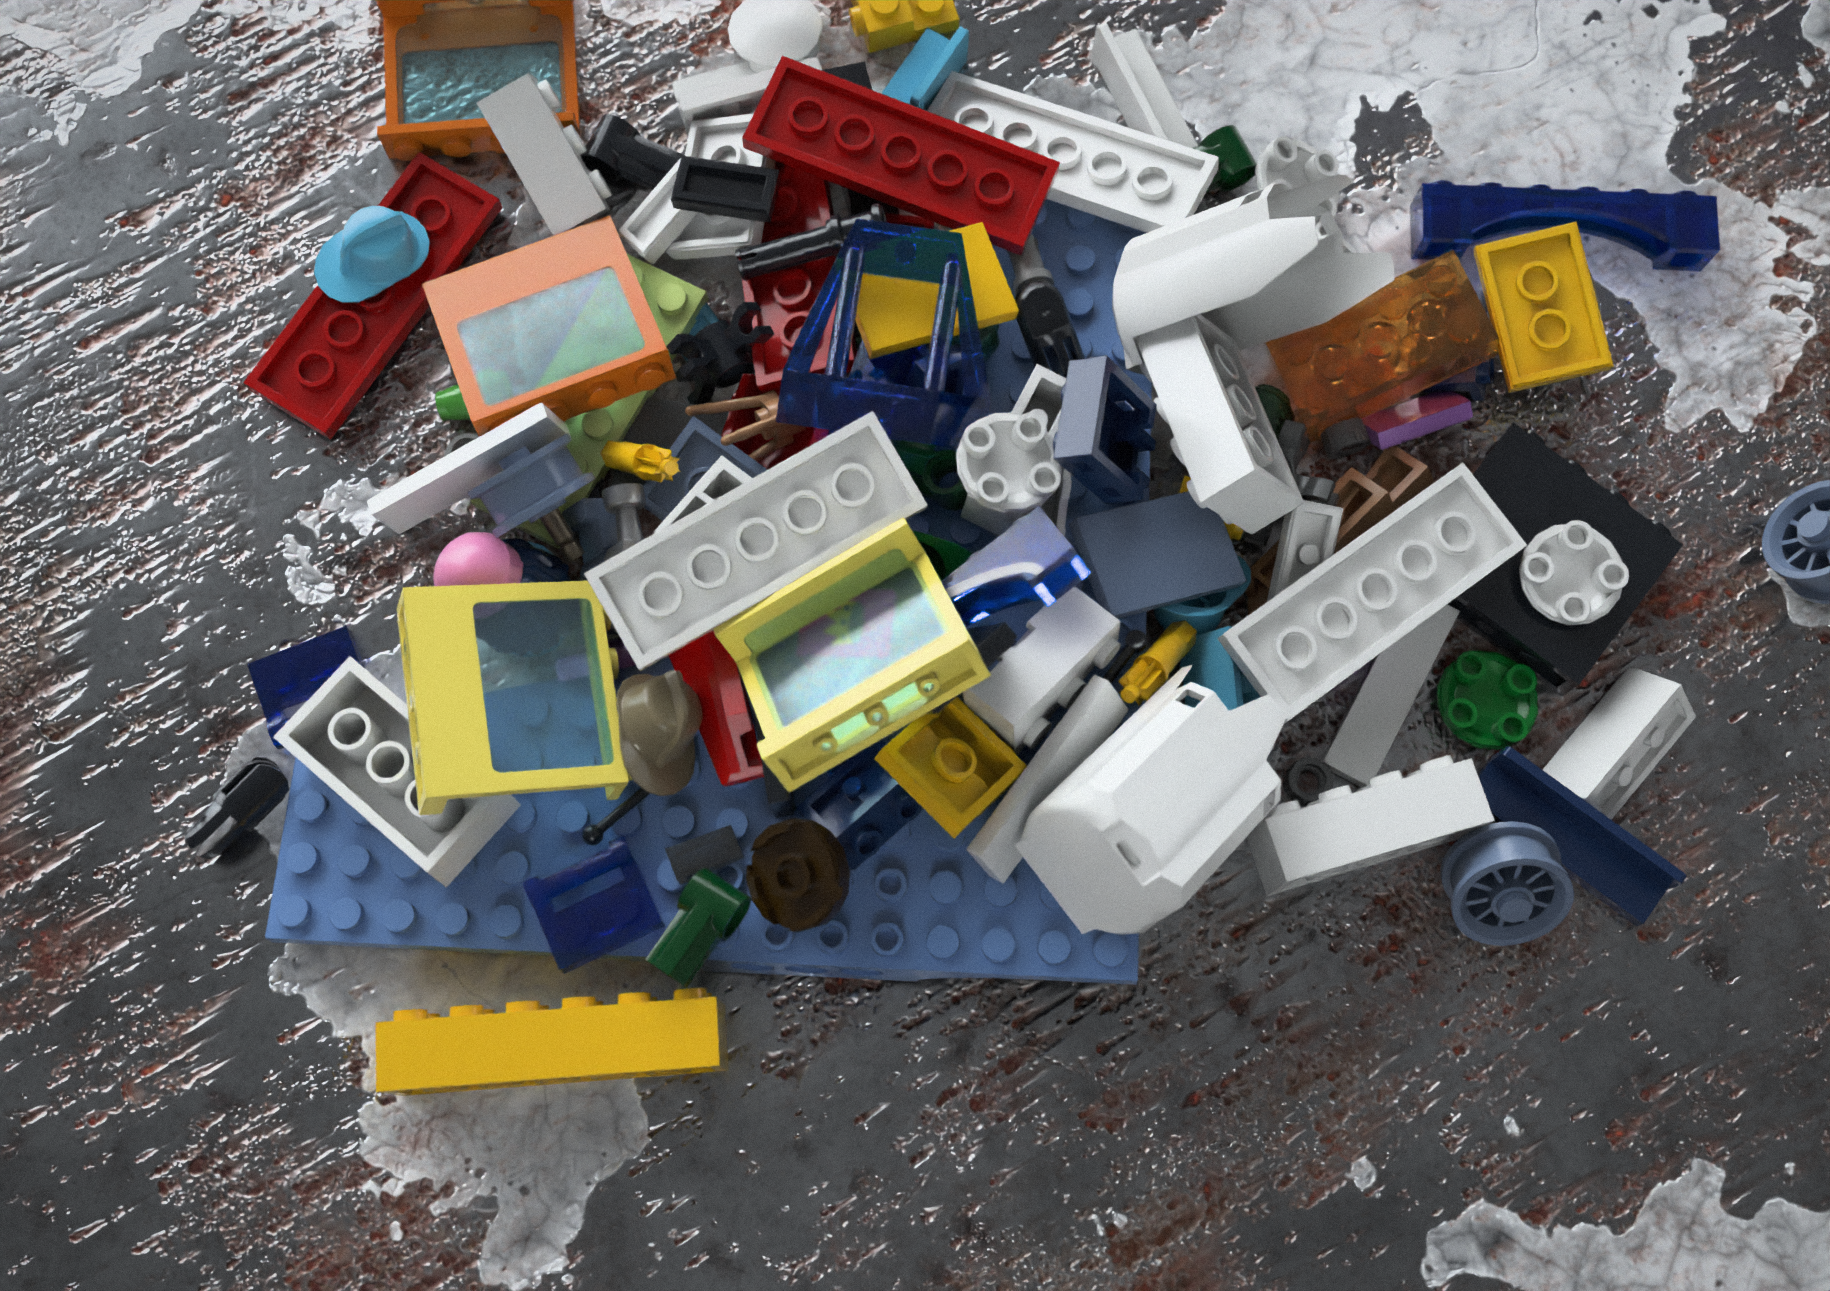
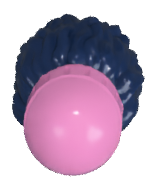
[433,532,580,658]

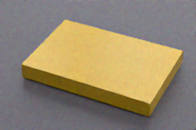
[1473,221,1614,393]
[835,222,1019,359]

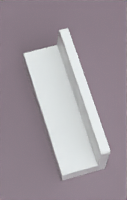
[1091,23,1198,149]
[672,57,822,136]
[1543,667,1696,820]

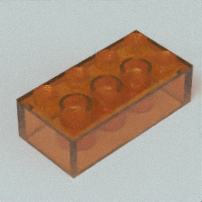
[1265,250,1499,443]

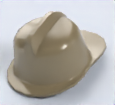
[616,670,703,796]

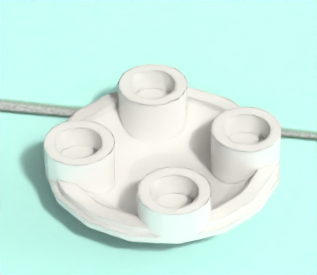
[728,0,823,73]
[1255,136,1339,225]
[956,413,1062,514]
[1519,520,1629,625]

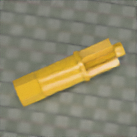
[600,440,681,483]
[1118,620,1197,706]

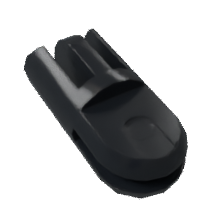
[1015,281,1085,378]
[185,757,289,859]

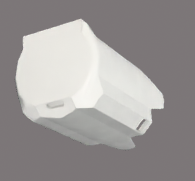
[1112,174,1394,375]
[1014,665,1286,935]

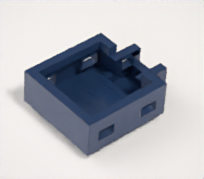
[1053,355,1157,504]

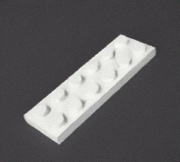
[927,71,1219,233]
[584,411,928,671]
[1217,462,1527,723]

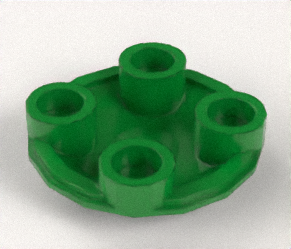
[1437,650,1538,750]

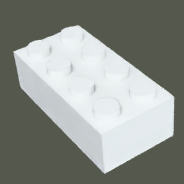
[1135,314,1304,535]
[273,656,521,887]
[1247,755,1495,896]

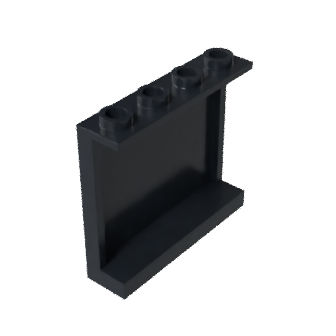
[1448,422,1683,696]

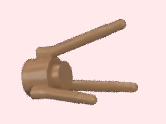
[685,390,806,462]

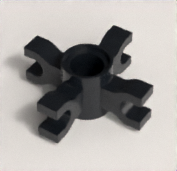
[666,302,775,405]

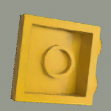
[849,0,959,53]
[874,697,1027,839]

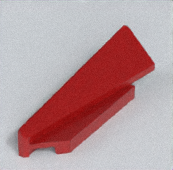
[668,630,764,787]

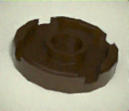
[746,818,850,932]

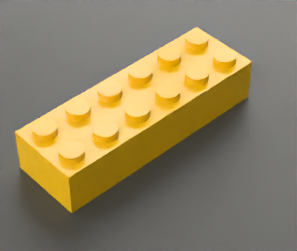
[375,988,729,1096]

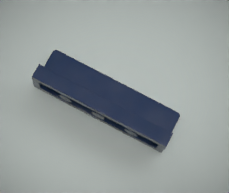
[1478,746,1687,926]

